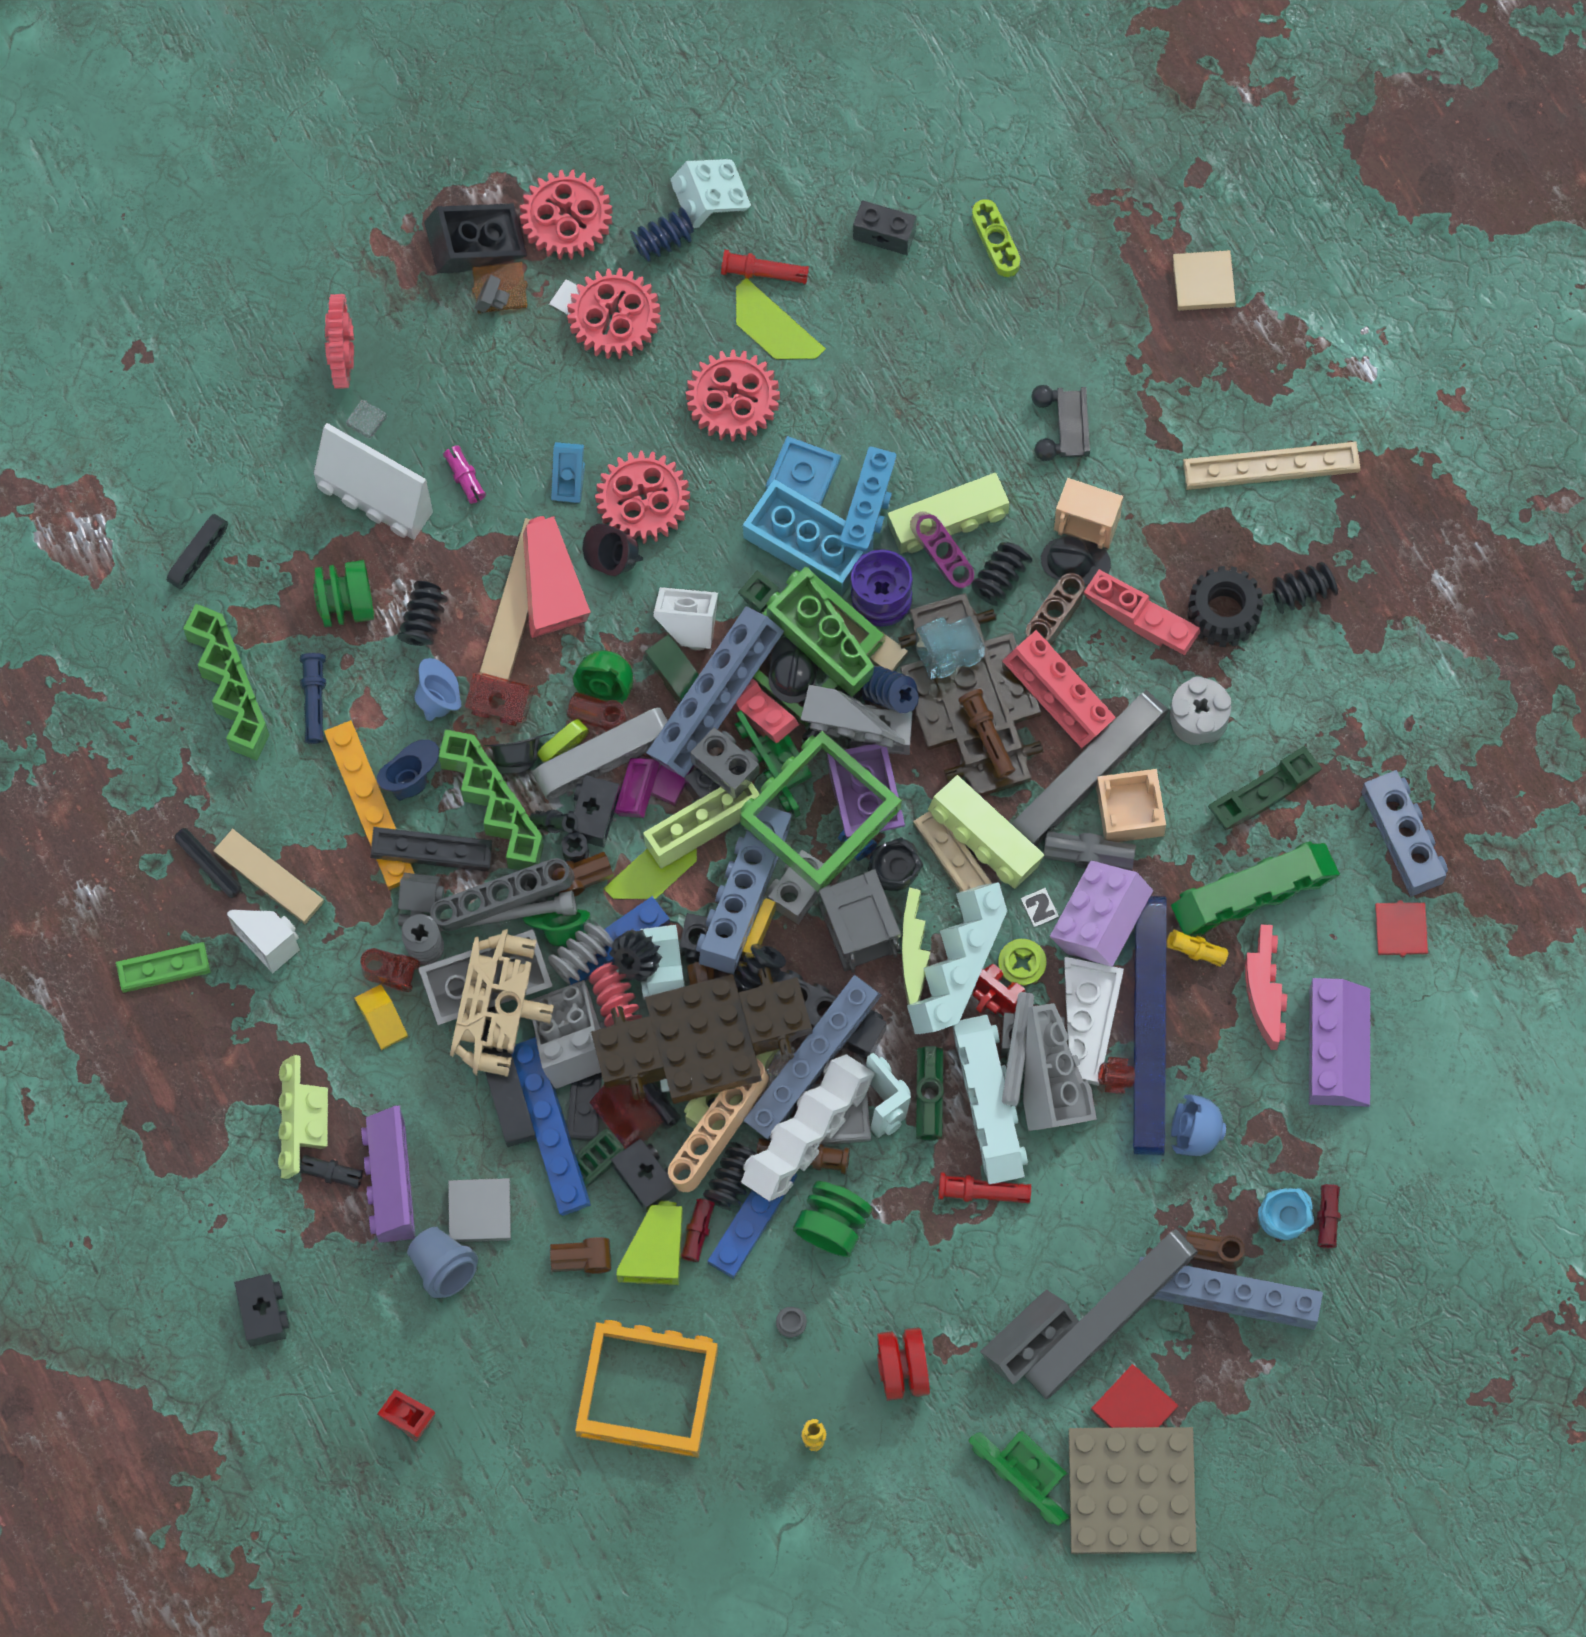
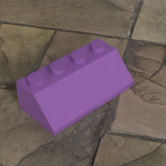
[1309,978,1370,1107]
[361,1106,415,1243]

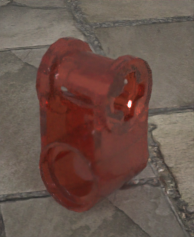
[360,948,420,992]

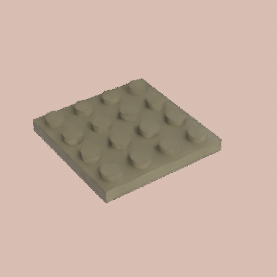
[1068,1427,1196,1554]

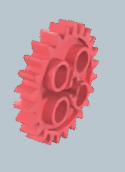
[520,170,612,260]
[567,268,661,359]
[325,294,355,389]
[686,350,780,442]
[595,451,690,543]

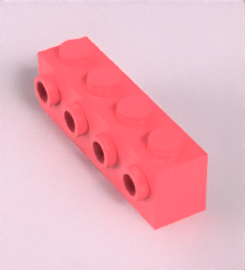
[1002,630,1116,749]

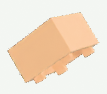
[1054,478,1123,549]
[1096,769,1166,842]

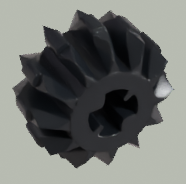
[609,929,663,982]

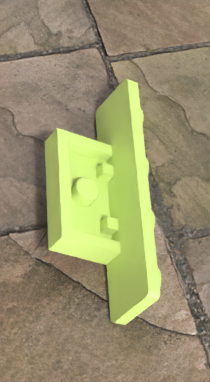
[278,1055,328,1179]

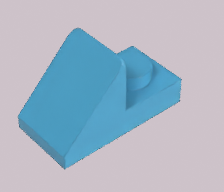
[551,442,585,503]

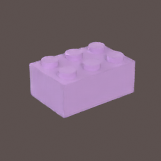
[1050,861,1153,967]

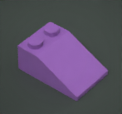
[827,744,905,839]

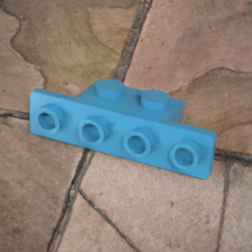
[840,447,896,551]

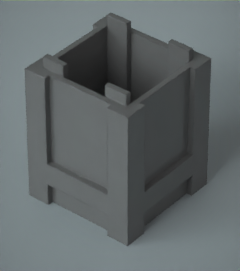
[819,869,901,973]

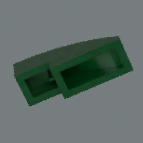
[645,634,699,704]

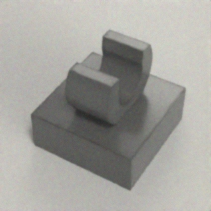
[474,275,510,313]

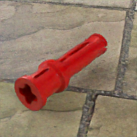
[721,249,809,284]
[938,1172,1032,1204]

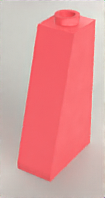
[523,516,591,638]

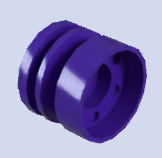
[851,549,913,627]

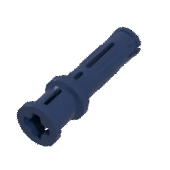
[299,653,326,744]

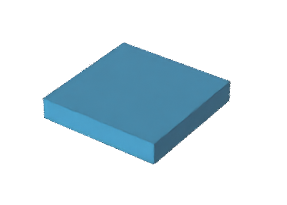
[766,436,841,506]

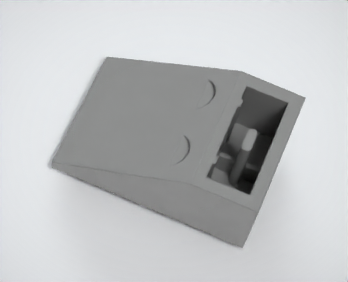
[801,685,905,748]
[529,980,601,1089]

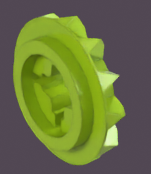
[998,939,1046,987]

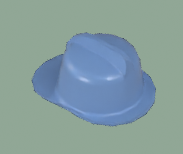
[415,658,461,721]

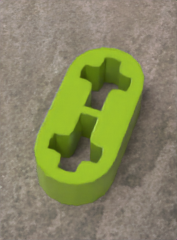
[537,719,589,763]

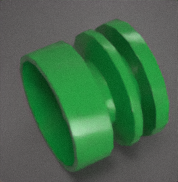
[313,560,374,628]
[793,1181,872,1257]

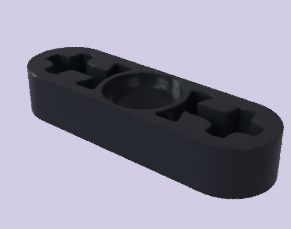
[167,514,228,589]

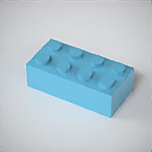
[743,479,873,596]

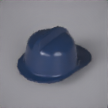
[377,739,440,801]

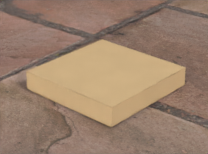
[1173,250,1236,311]

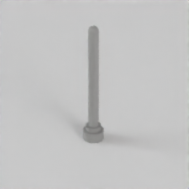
[437,891,577,932]

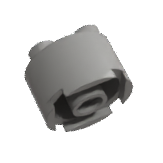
[1170,676,1231,745]

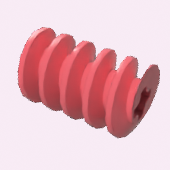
[589,962,642,1027]

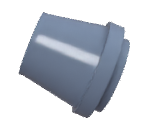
[407,1227,478,1298]

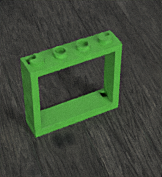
[753,566,885,728]
[740,731,902,893]

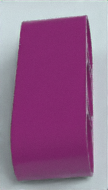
[910,511,974,588]

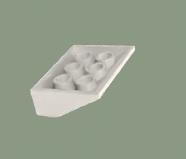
[314,423,433,540]

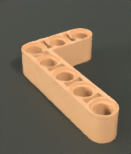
[668,1058,769,1192]

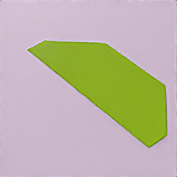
[736,278,826,359]
[603,848,697,899]

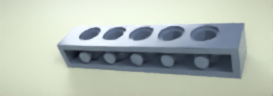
[646,606,784,778]
[696,806,792,974]
[743,975,882,1140]
[1139,1257,1323,1330]

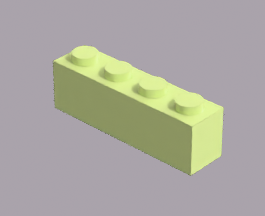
[888,473,1009,554]
[928,775,1044,889]
[643,783,760,869]

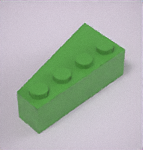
[767,567,874,697]

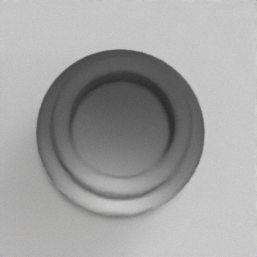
[776,1307,807,1338]

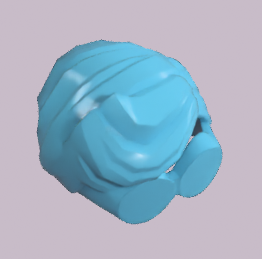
[1258,1188,1314,1240]

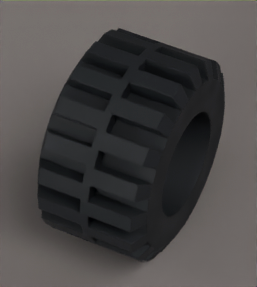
[1187,566,1263,647]

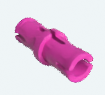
[443,446,486,504]

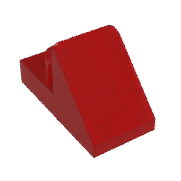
[377,1389,436,1442]

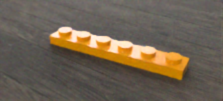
[324,720,415,890]

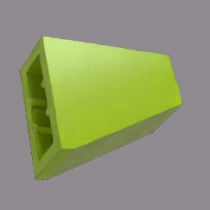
[617,1201,683,1285]

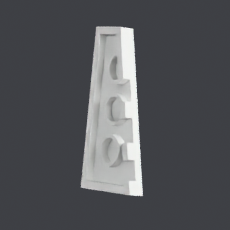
[1064,957,1124,1086]

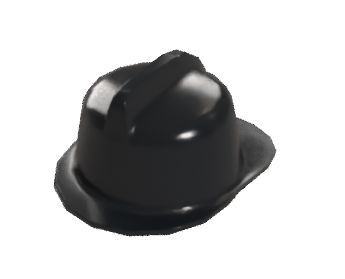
[582,523,643,576]
[1041,535,1111,585]
[769,636,818,703]
[483,732,554,774]

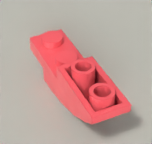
[1083,569,1200,655]
[732,678,799,743]
[1245,924,1287,1050]

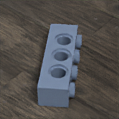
[1361,770,1448,897]

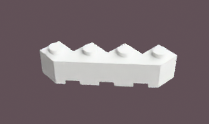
[741,1054,875,1201]

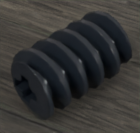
[971,542,1033,606]
[1272,562,1338,614]
[397,581,448,646]
[733,944,786,998]
[703,1142,756,1211]

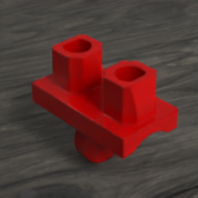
[972,964,1025,1016]

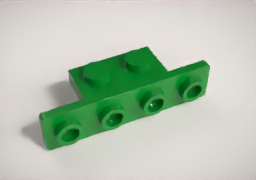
[734,710,812,818]
[968,1431,1070,1526]

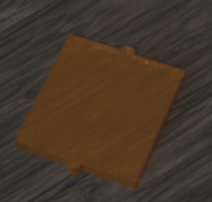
[472,262,528,313]

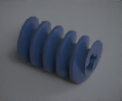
[630,207,694,262]
[861,666,919,713]

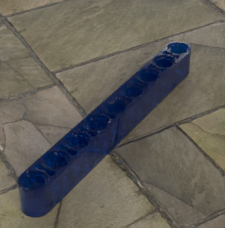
[1133,896,1167,1156]

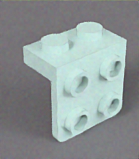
[670,159,750,228]
[865,1053,911,1138]

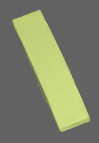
[902,888,930,1005]

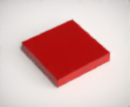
[1091,1364,1179,1428]

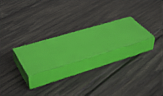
[116,942,211,993]

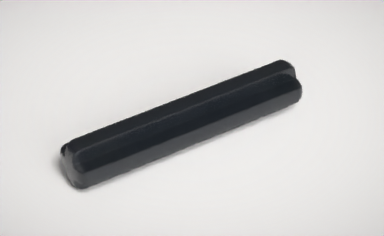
[174,828,242,898]

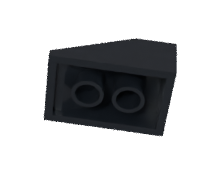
[424,203,527,273]

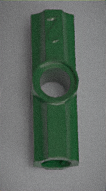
[916,1046,944,1141]

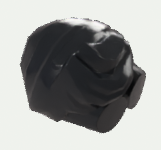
[868,837,923,891]

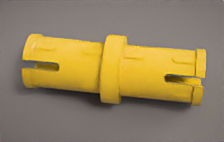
[1166,930,1228,967]
[802,1419,826,1451]

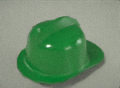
[523,909,590,947]

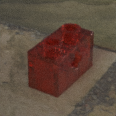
[465,671,535,726]
[589,1085,664,1149]

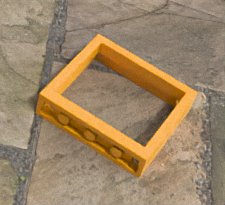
[575,1320,718,1458]

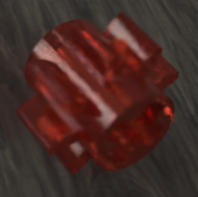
[1098,1057,1135,1094]

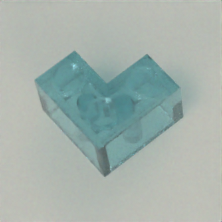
[916,616,985,679]

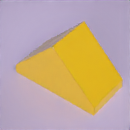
[354,984,408,1050]

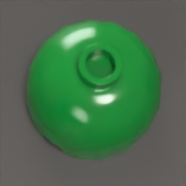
[573,650,634,708]

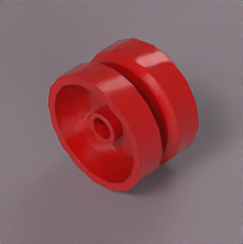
[877,1327,930,1401]

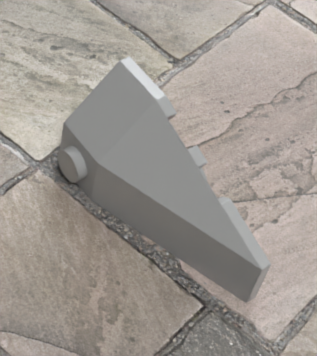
[1023,1003,1097,1131]

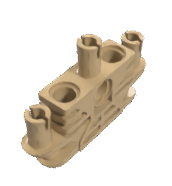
[450,929,554,1077]

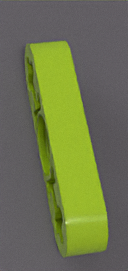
[972,199,1020,277]

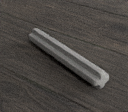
[1002,992,1034,1106]

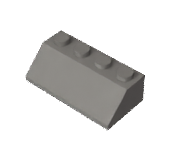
[418,929,552,1025]

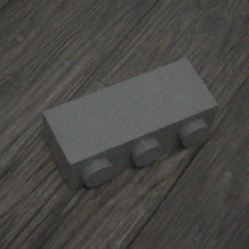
[980,1289,1079,1385]

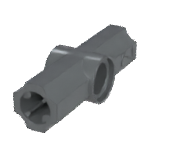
[1043,831,1136,871]

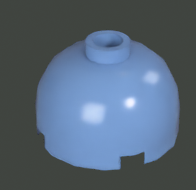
[1171,1094,1226,1156]

